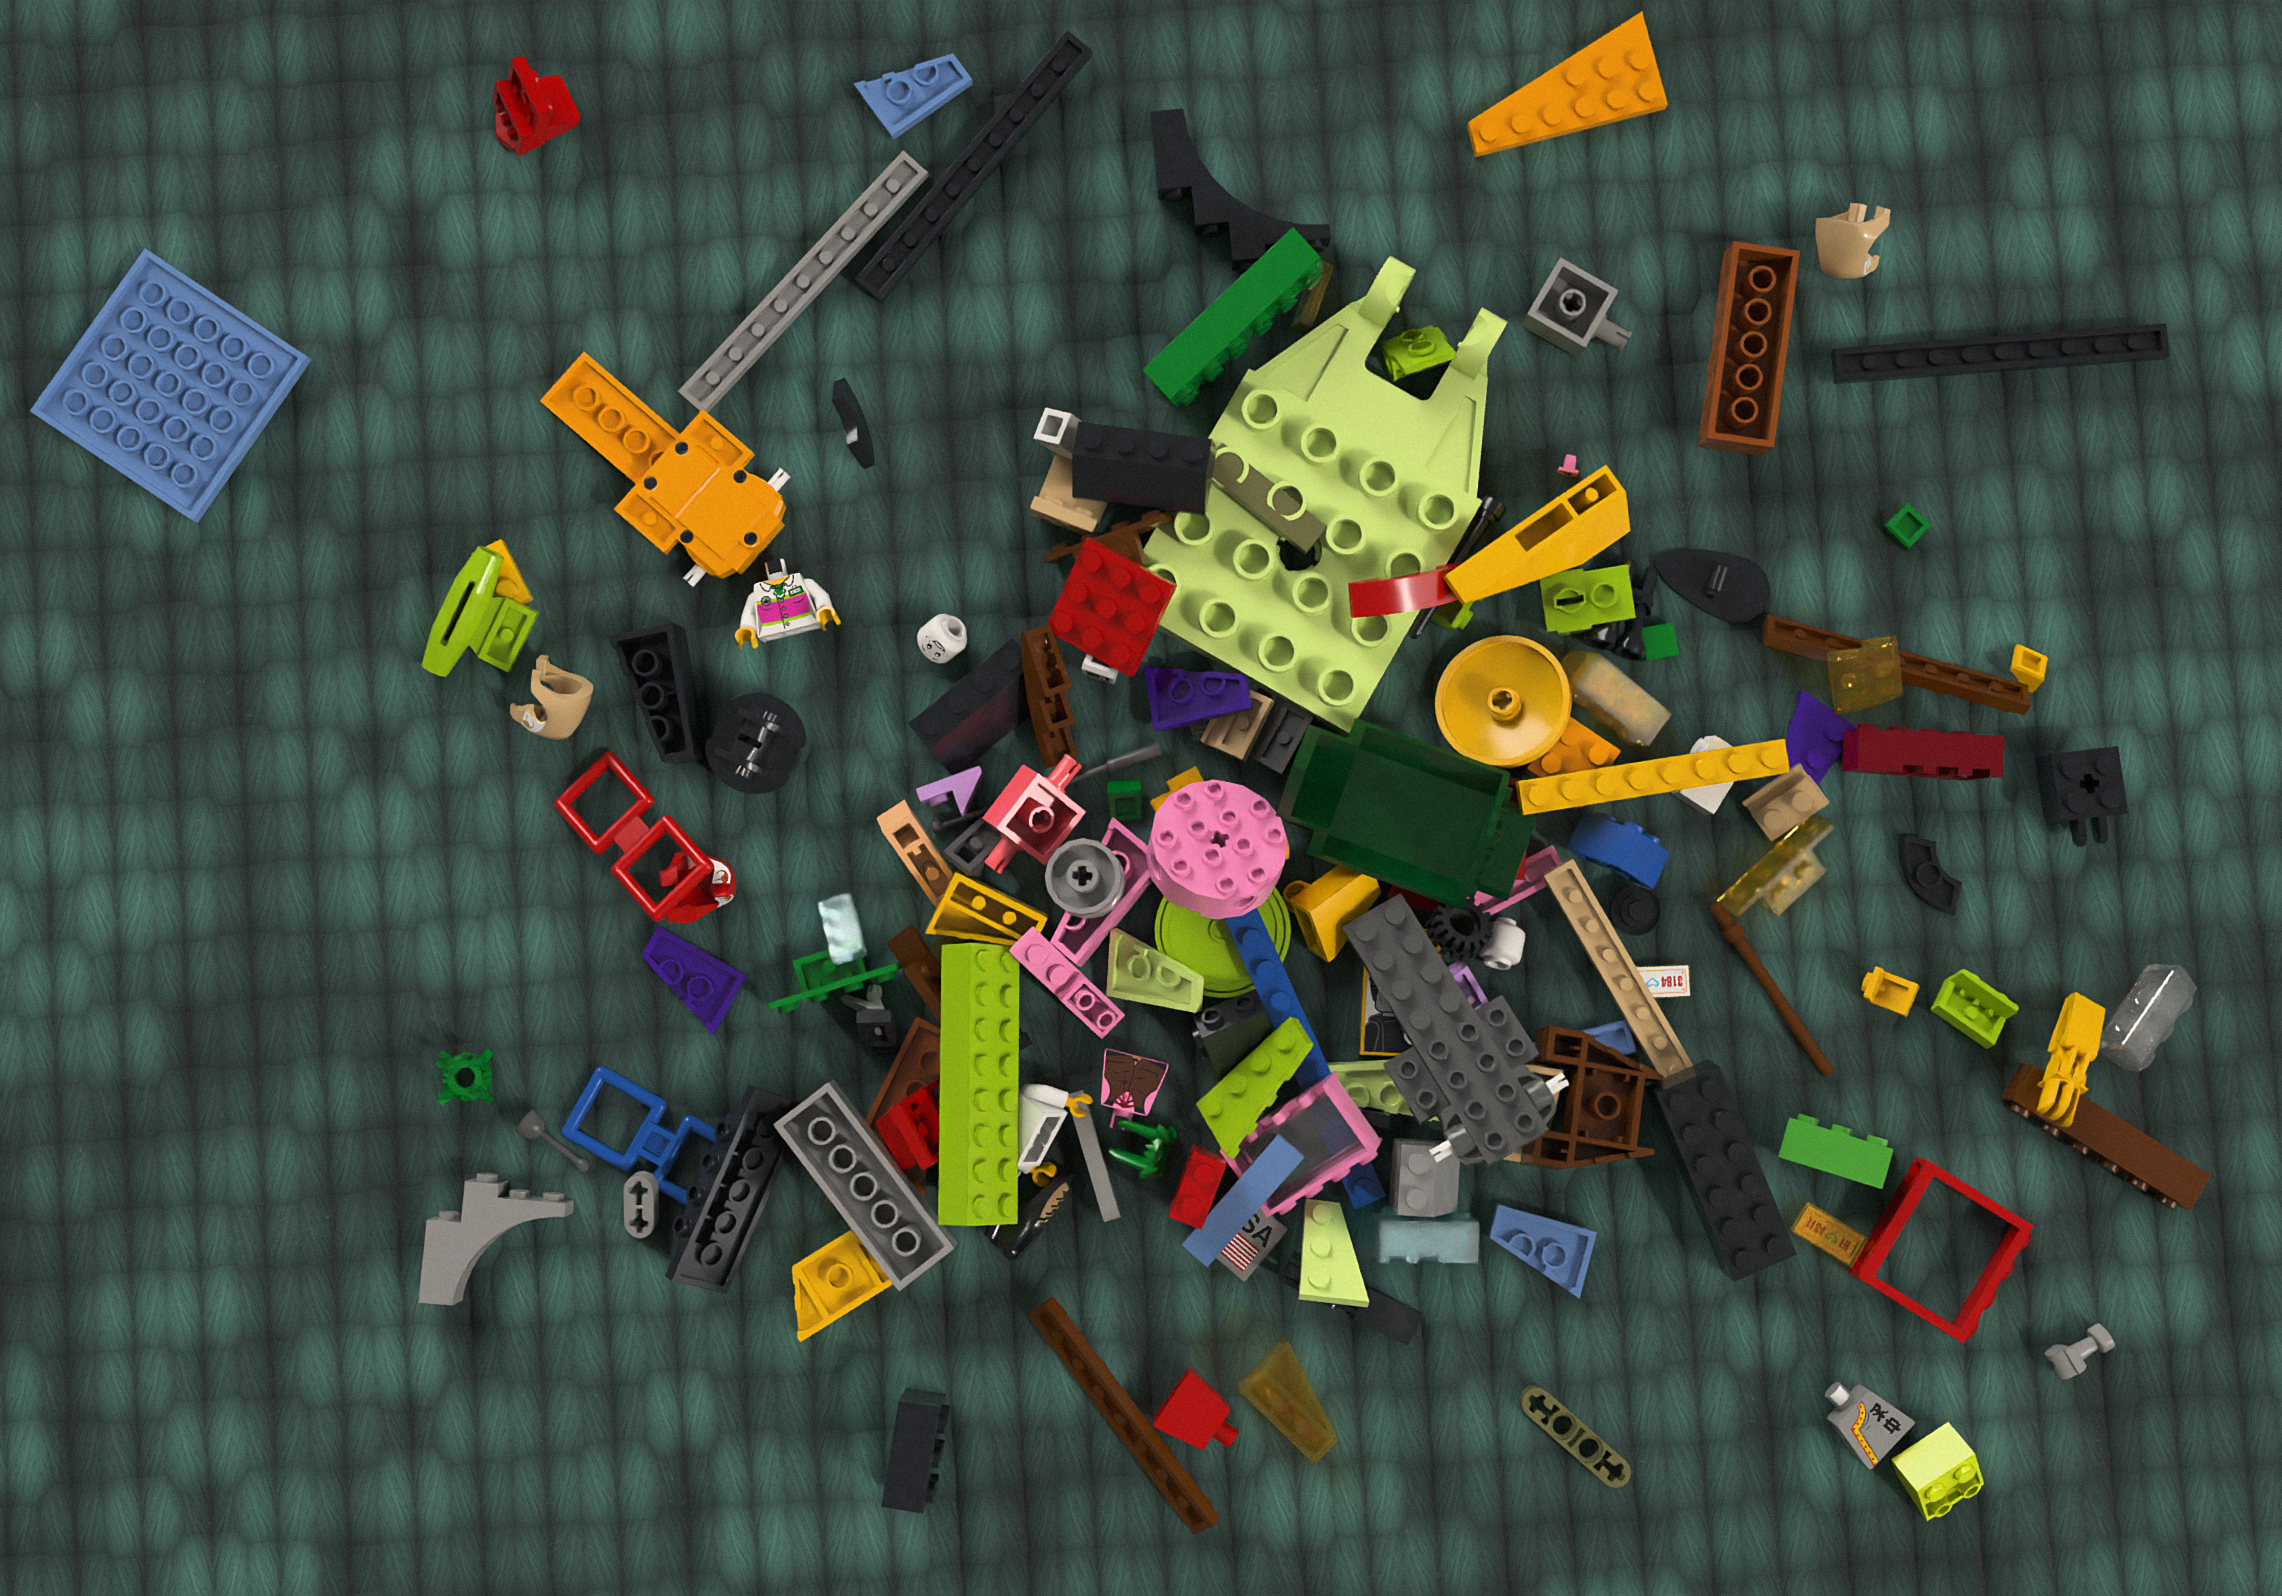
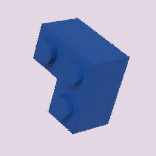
[1566,812,1670,889]

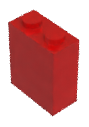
[1169,1144,1227,1230]

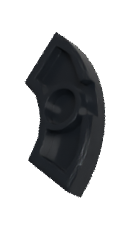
[832,377,875,469]
[1898,834,1962,915]

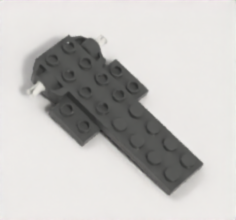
[1342,893,1569,1168]

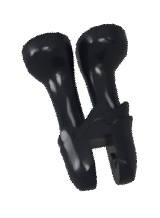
[1583,559,1657,661]

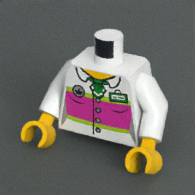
[735,559,841,650]

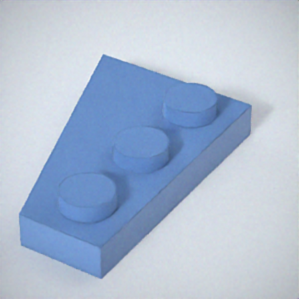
[854,53,973,140]
[1487,1203,1597,1299]

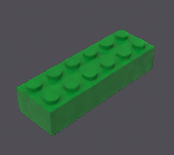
[1143,227,1324,408]

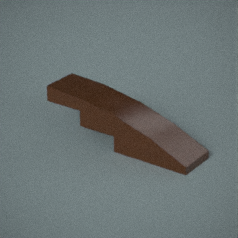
[1020,624,1078,769]

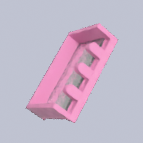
[1220,1071,1383,1218]

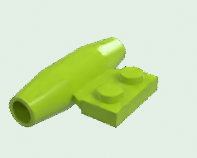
[421,546,540,677]

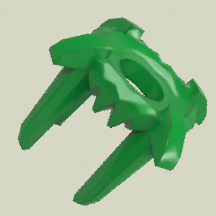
[436,1049,494,1106]
[1108,1121,1177,1179]

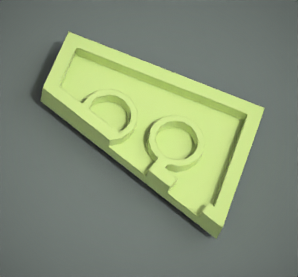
[1106,928,1204,1013]
[1299,1199,1369,1307]

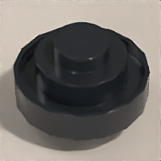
[1610,886,1661,936]

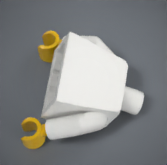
[1018,1084,1093,1187]

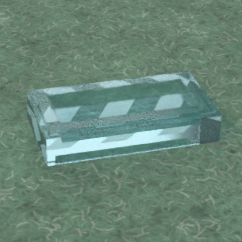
[818,893,867,966]

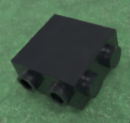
[1191,988,1273,1081]

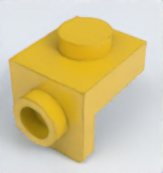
[1861,966,1920,1017]

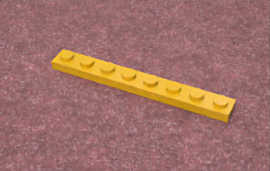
[1515,739,1790,815]

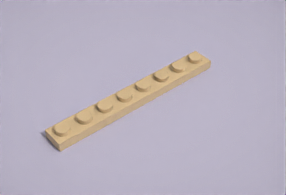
[1541,858,1693,1078]

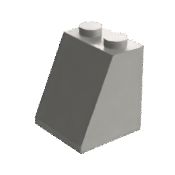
[1389,1138,1460,1217]

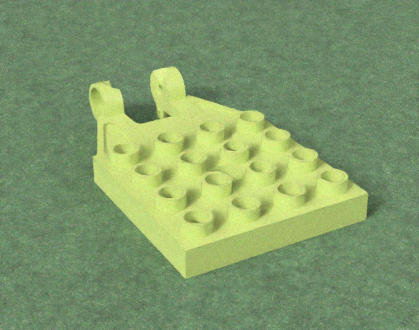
[1143,256,1508,737]

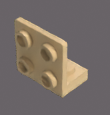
[1030,454,1108,536]

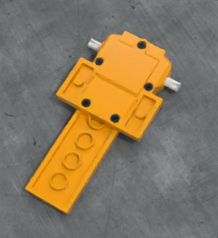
[540,352,791,587]

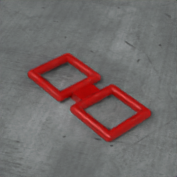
[554,751,713,922]

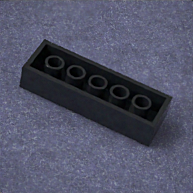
[1645,1060,1797,1282]

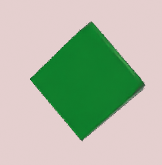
[1107,779,1144,822]

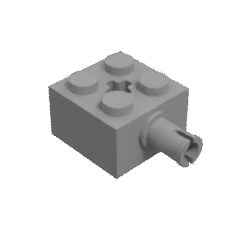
[1521,257,1632,358]

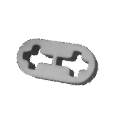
[623,1171,659,1238]

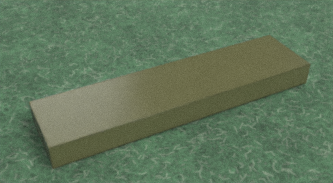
[1212,443,1327,555]

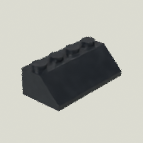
[1072,422,1217,516]
[908,637,1031,775]

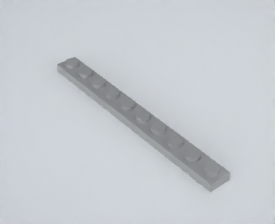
[678,150,929,413]

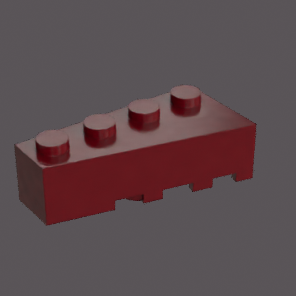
[1842,723,2004,781]

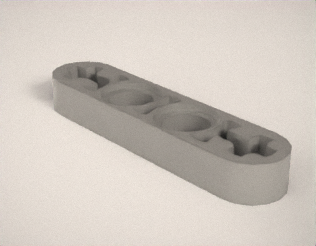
[1068,1090,1121,1222]

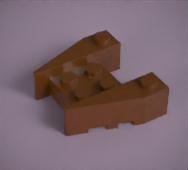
[1520,1025,1664,1170]

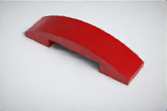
[1348,561,1465,618]

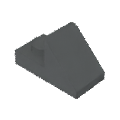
[942,814,1002,877]

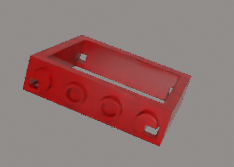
[1847,1157,2034,1344]

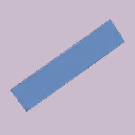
[1182,1134,1305,1267]

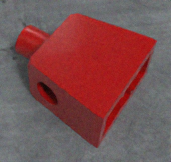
[1153,1365,1239,1450]

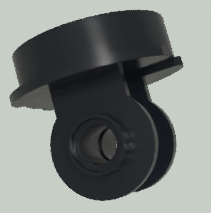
[705,693,807,794]

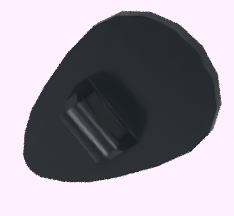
[1654,549,1770,623]

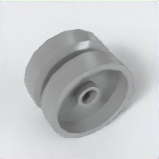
[1045,838,1126,919]

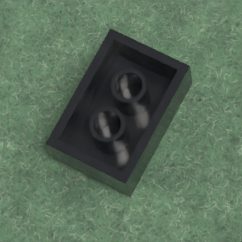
[881,1388,951,1514]

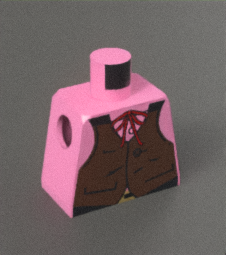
[1101,1048,1168,1132]

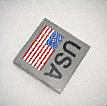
[1216,1208,1288,1282]

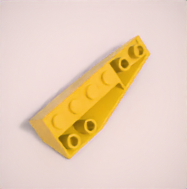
[1443,465,1630,605]

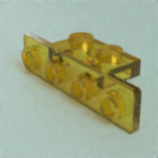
[1716,813,1835,917]

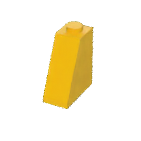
[1290,865,1381,963]

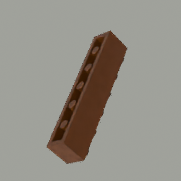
[2001,1063,2211,1210]

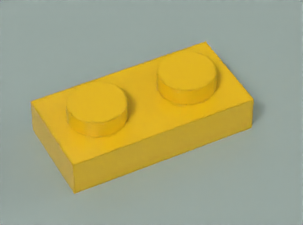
[471,539,534,604]

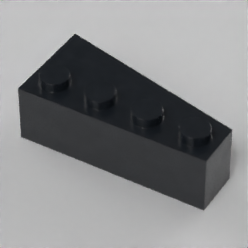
[608,623,707,765]

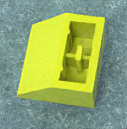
[1891,1422,1984,1521]

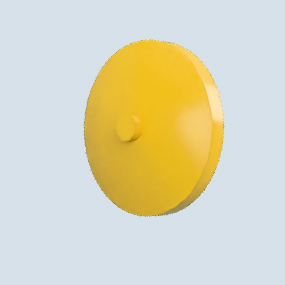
[1435,635,1572,769]

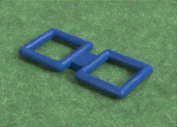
[561,1066,716,1207]

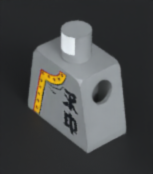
[1825,1382,1915,1471]

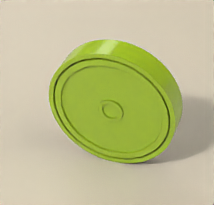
[1155,886,1291,998]

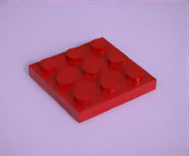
[1047,538,1177,677]

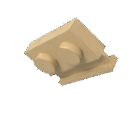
[1200,690,1275,763]
[1742,762,1829,842]

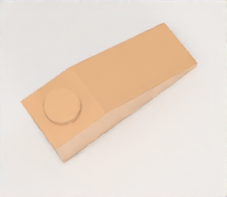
[877,800,954,908]

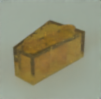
[1560,650,1672,746]
[1238,1334,1339,1465]

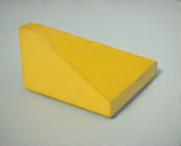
[2010,644,2048,693]

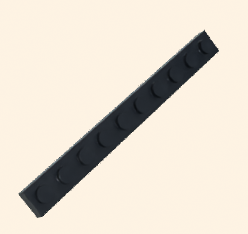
[855,30,1093,303]
[1831,323,2170,384]

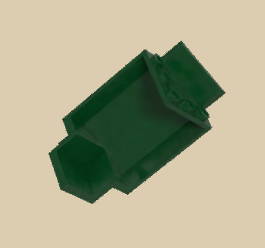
[1276,718,1538,910]

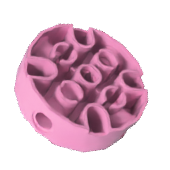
[1146,780,1288,919]

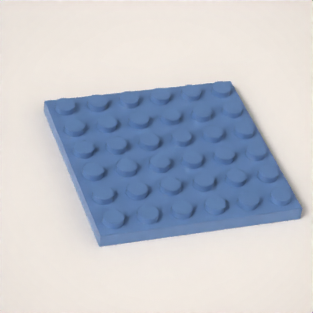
[30,248,312,523]

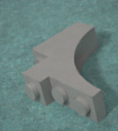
[418,1173,574,1305]

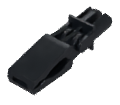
[1279,1251,1423,1345]

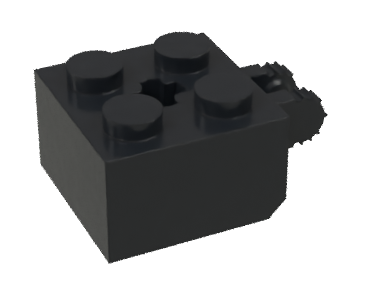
[2035,746,2128,847]

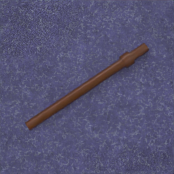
[1708,901,1834,1077]

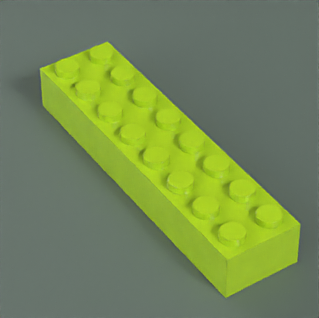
[938,943,1019,1226]

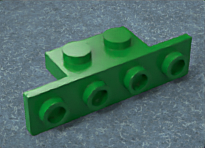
[767,940,902,1014]

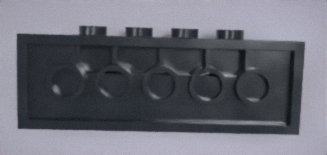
[665,1085,802,1294]

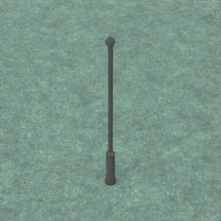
[931,741,1162,834]

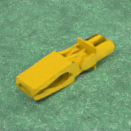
[2037,992,2106,1127]

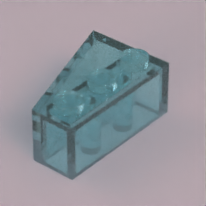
[1371,1207,1479,1264]

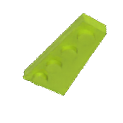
[1196,1016,1314,1159]

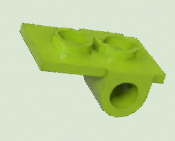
[1381,325,1457,382]
[1540,564,1636,636]

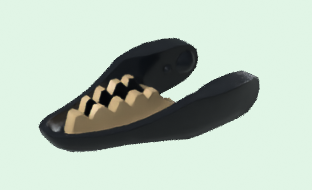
[998,1172,1075,1261]

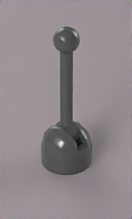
[515,1109,590,1172]

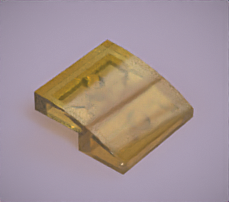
[1826,635,1903,714]

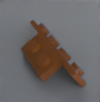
[1042,510,1174,566]
[887,925,941,1024]

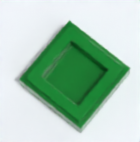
[1881,502,1932,551]
[1642,622,1679,662]

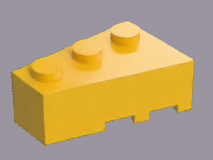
[925,869,1048,946]

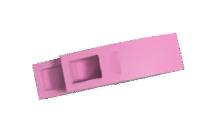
[1009,926,1125,1039]

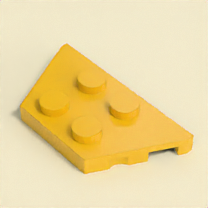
[792,1229,893,1342]

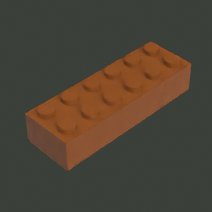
[1697,241,1800,456]

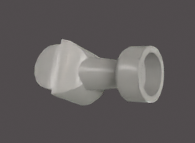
[2045,1323,2115,1380]

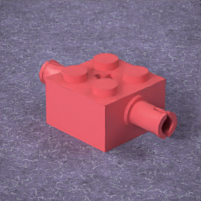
[982,754,1086,875]

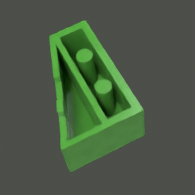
[1778,1113,1894,1189]

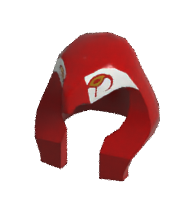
[659,851,737,924]

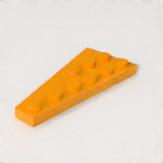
[1467,12,1668,157]

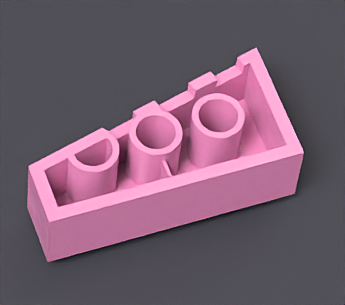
[1050,817,1153,968]

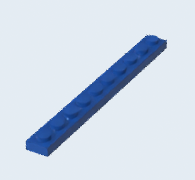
[1224,908,1386,1210]

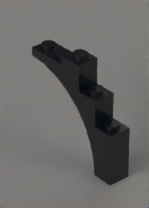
[1150,108,1331,273]

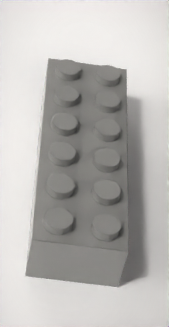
[773,1080,958,1291]

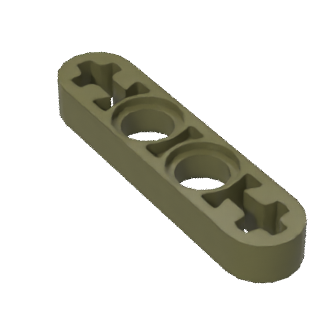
[1519,1385,1631,1488]

